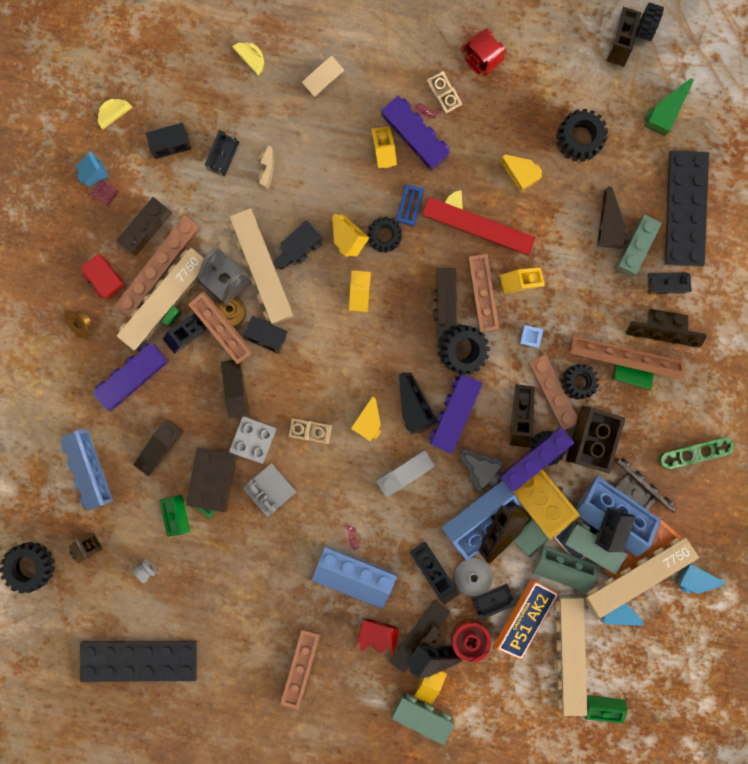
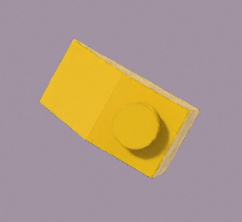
[371,126,397,168]
[500,154,542,193]
[332,214,369,257]
[500,267,545,294]
[349,270,371,312]
[351,397,382,441]
[414,669,447,705]

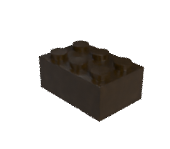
[566,406,626,474]
[186,448,238,512]

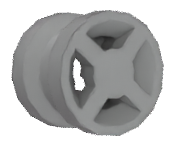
[132,558,157,583]

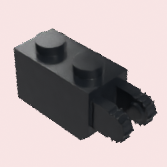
[274,220,323,270]

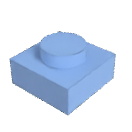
[519,325,543,348]

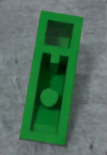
[644,78,694,136]

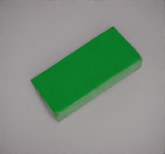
[611,365,654,390]
[159,495,190,537]
[585,695,627,724]

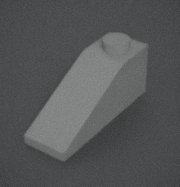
[376,450,435,498]

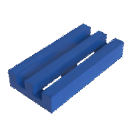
[396,184,424,227]

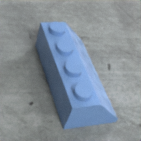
[61,430,113,511]
[575,475,661,557]
[442,481,527,560]
[311,545,397,609]

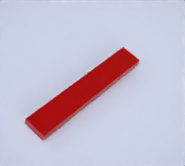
[422,197,536,256]

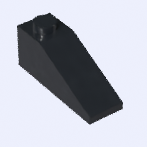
[163,313,208,354]
[399,372,438,434]
[410,542,460,604]
[406,645,462,678]

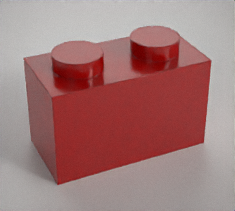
[80,253,126,300]

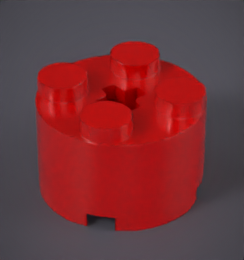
[461,28,506,77]
[451,619,492,662]

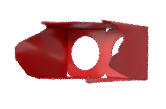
[354,617,399,658]

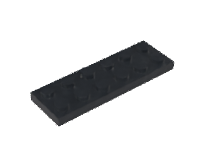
[665,151,709,267]
[80,641,197,682]

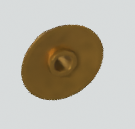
[214,296,246,327]
[64,310,91,339]

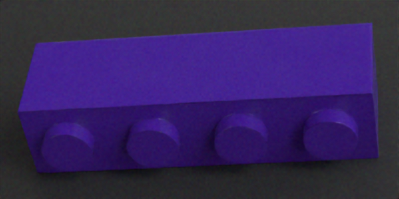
[381,96,449,172]
[93,343,169,411]
[428,374,483,454]
[499,427,574,492]

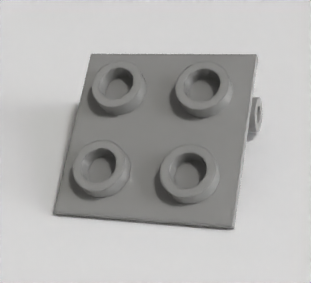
[229,416,277,464]
[243,463,296,517]

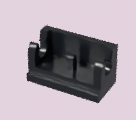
[146,123,191,160]
[205,130,240,177]
[648,272,692,294]
[243,316,287,354]
[595,507,636,552]
[472,584,517,620]

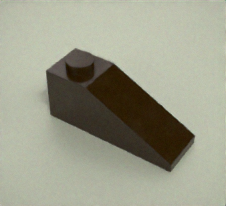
[606,6,641,67]
[597,186,628,249]
[221,360,250,418]
[509,384,535,447]
[133,420,184,476]
[478,505,529,563]
[69,533,103,563]

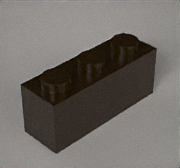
[116,197,172,256]

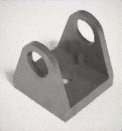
[197,247,251,306]

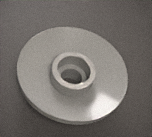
[454,558,493,596]

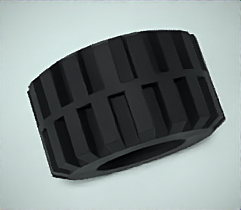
[556,109,608,162]
[437,324,490,375]
[0,542,55,594]

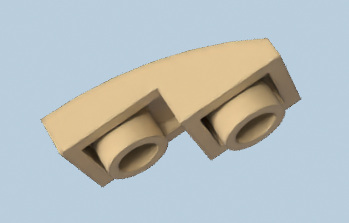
[302,55,345,97]
[426,71,462,114]
[258,145,274,190]
[289,418,332,444]

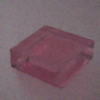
[91,179,119,206]

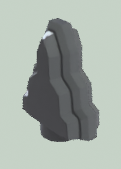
[459,449,504,492]

